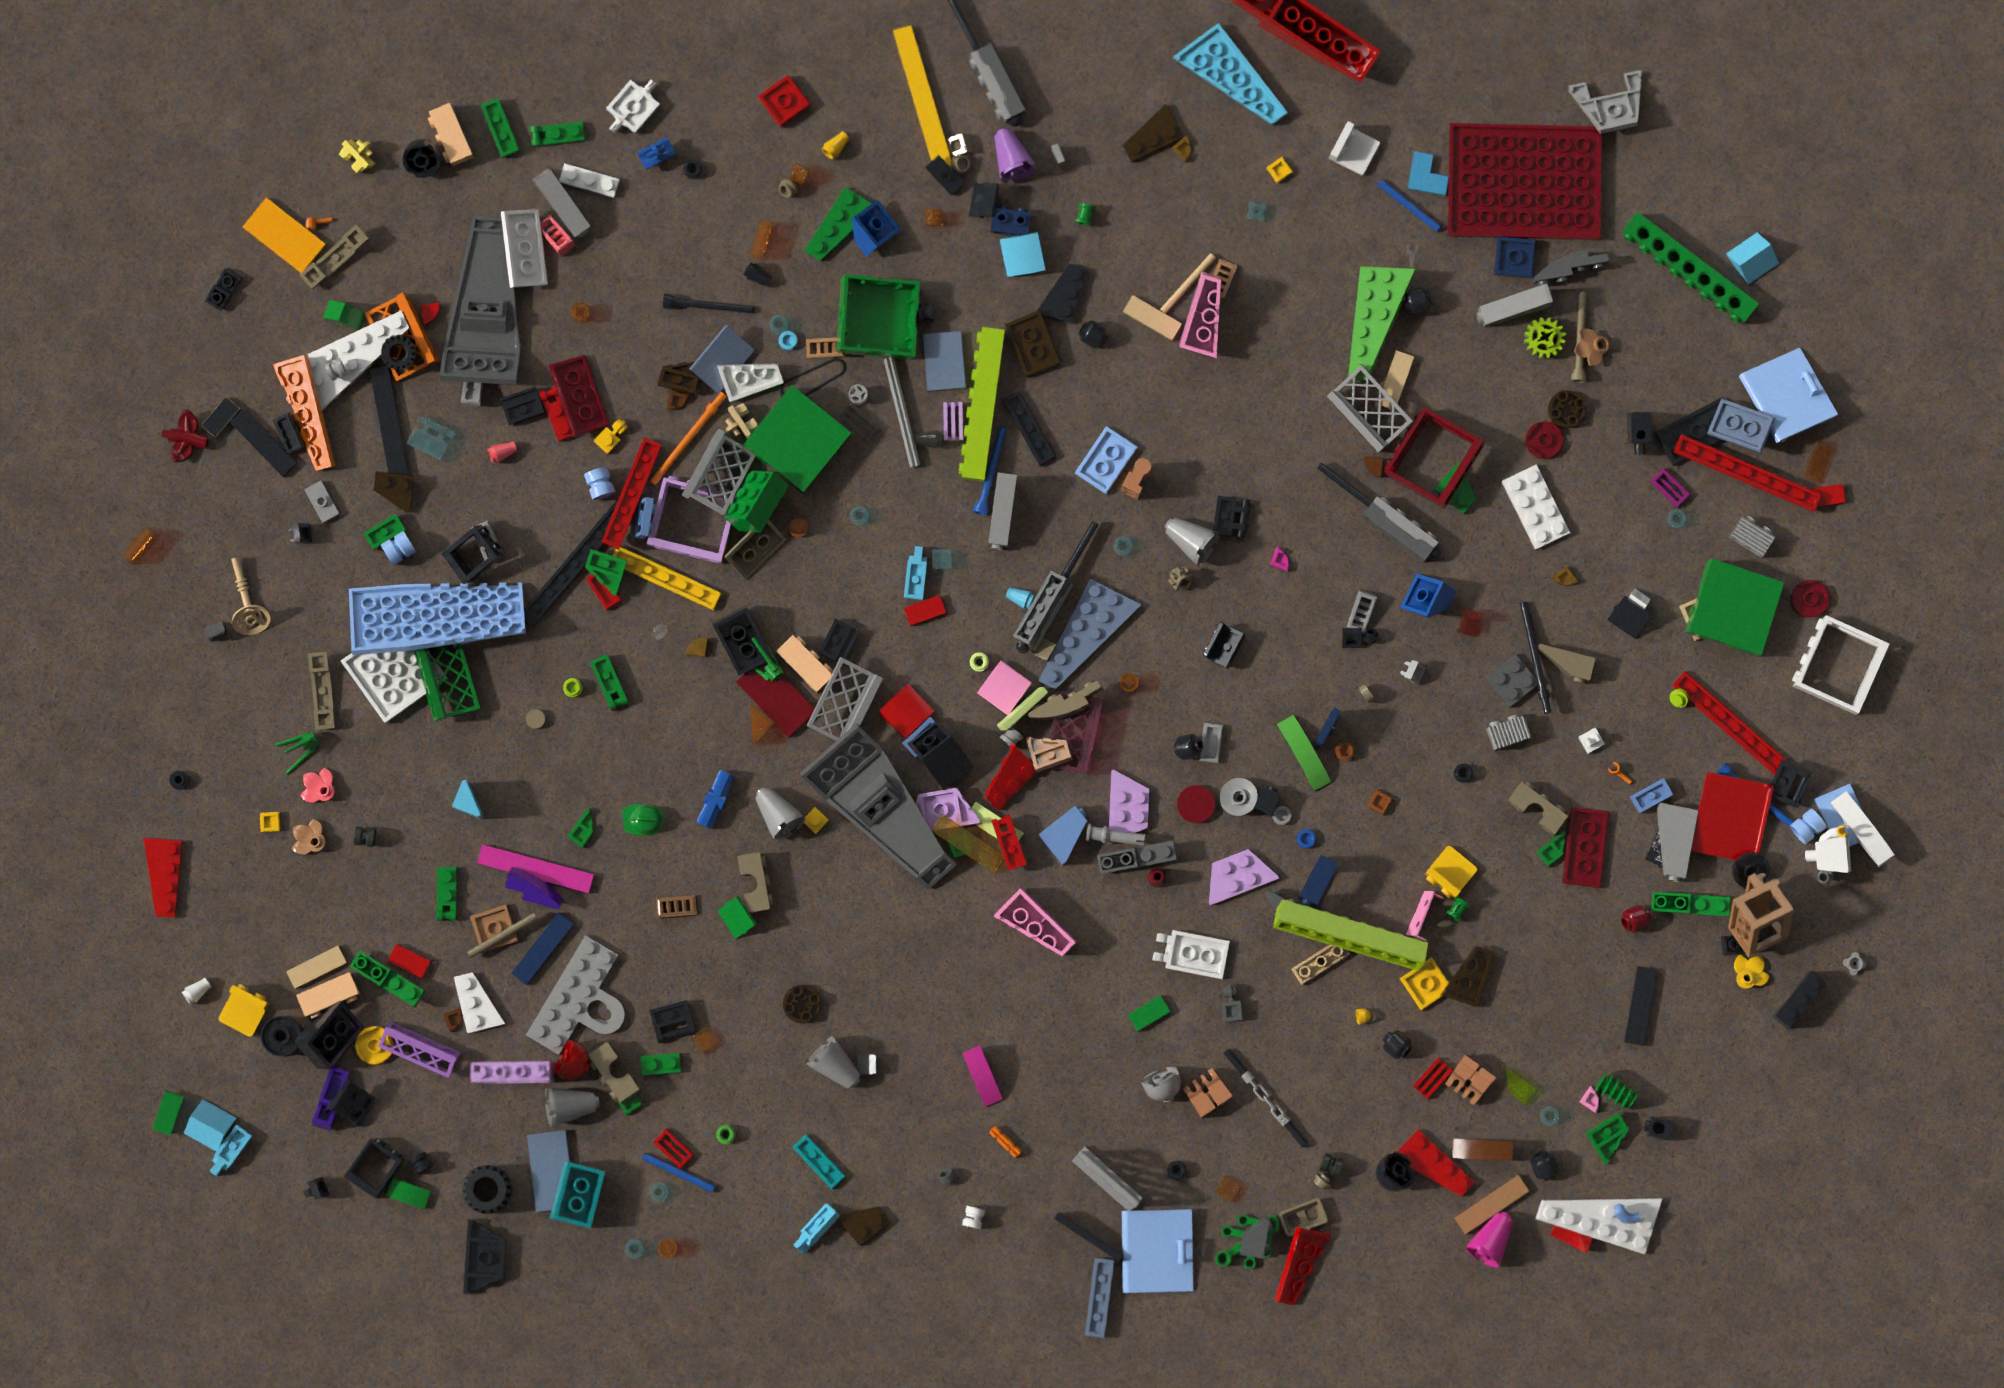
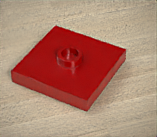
[758,75,811,128]

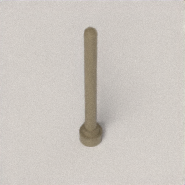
[1571,292,1587,383]

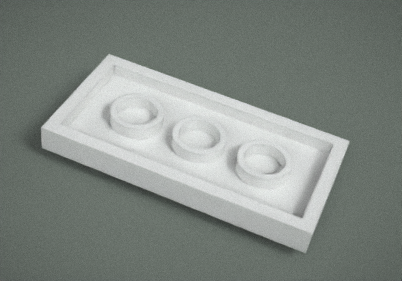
[501,209,548,288]
[1502,465,1570,550]

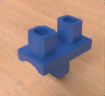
[637,137,676,170]

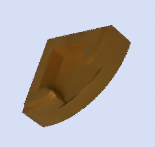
[1172,136,1191,163]
[1551,566,1578,586]
[686,637,708,657]

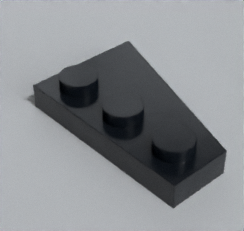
[1037,264,1087,324]

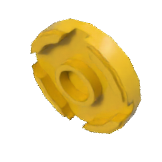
[355,1026,394,1065]

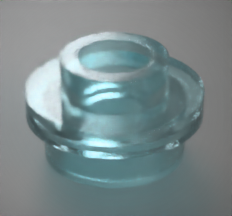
[769,315,788,334]
[850,506,869,525]
[1667,509,1686,528]
[1113,536,1132,556]
[1540,1106,1559,1126]
[649,1182,669,1202]
[624,1239,644,1259]

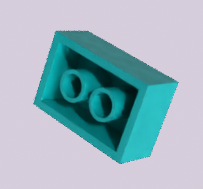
[549,1162,605,1228]

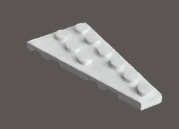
[307,311,410,411]
[1536,1198,1662,1254]

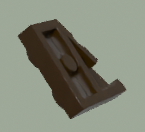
[657,362,699,395]
[373,471,414,513]
[838,1206,890,1246]

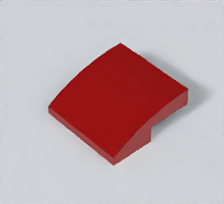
[879,684,935,739]

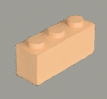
[428,103,474,166]
[776,635,833,693]
[296,972,360,1019]

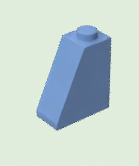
[1039,806,1087,866]

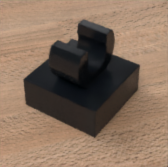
[289,523,312,544]
[304,1177,330,1200]

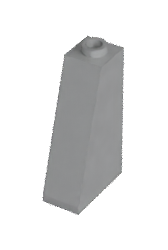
[532,169,590,238]
[1476,284,1553,327]
[988,473,1017,550]
[1657,803,1698,882]

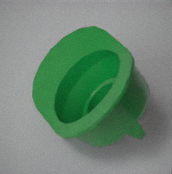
[622,804,664,836]

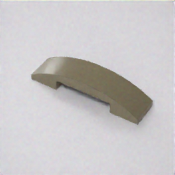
[300,225,369,289]
[308,652,335,730]

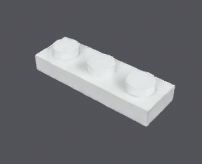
[559,163,619,198]

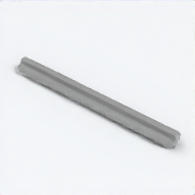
[884,357,920,468]

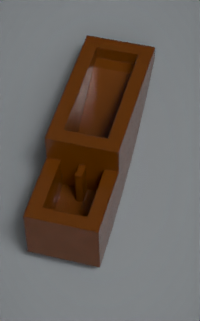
[1452,1139,1513,1161]

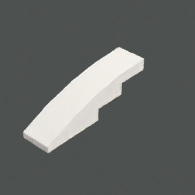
[1831,791,1895,867]

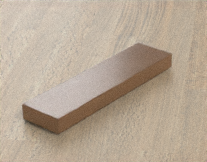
[1454,1175,1529,1234]

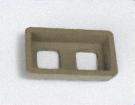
[1279,1198,1328,1237]

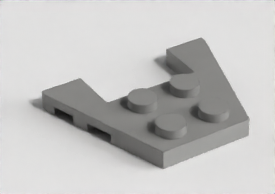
[1569,70,1641,134]

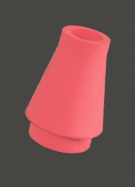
[487,441,517,463]

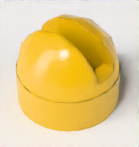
[1356,1008,1371,1024]

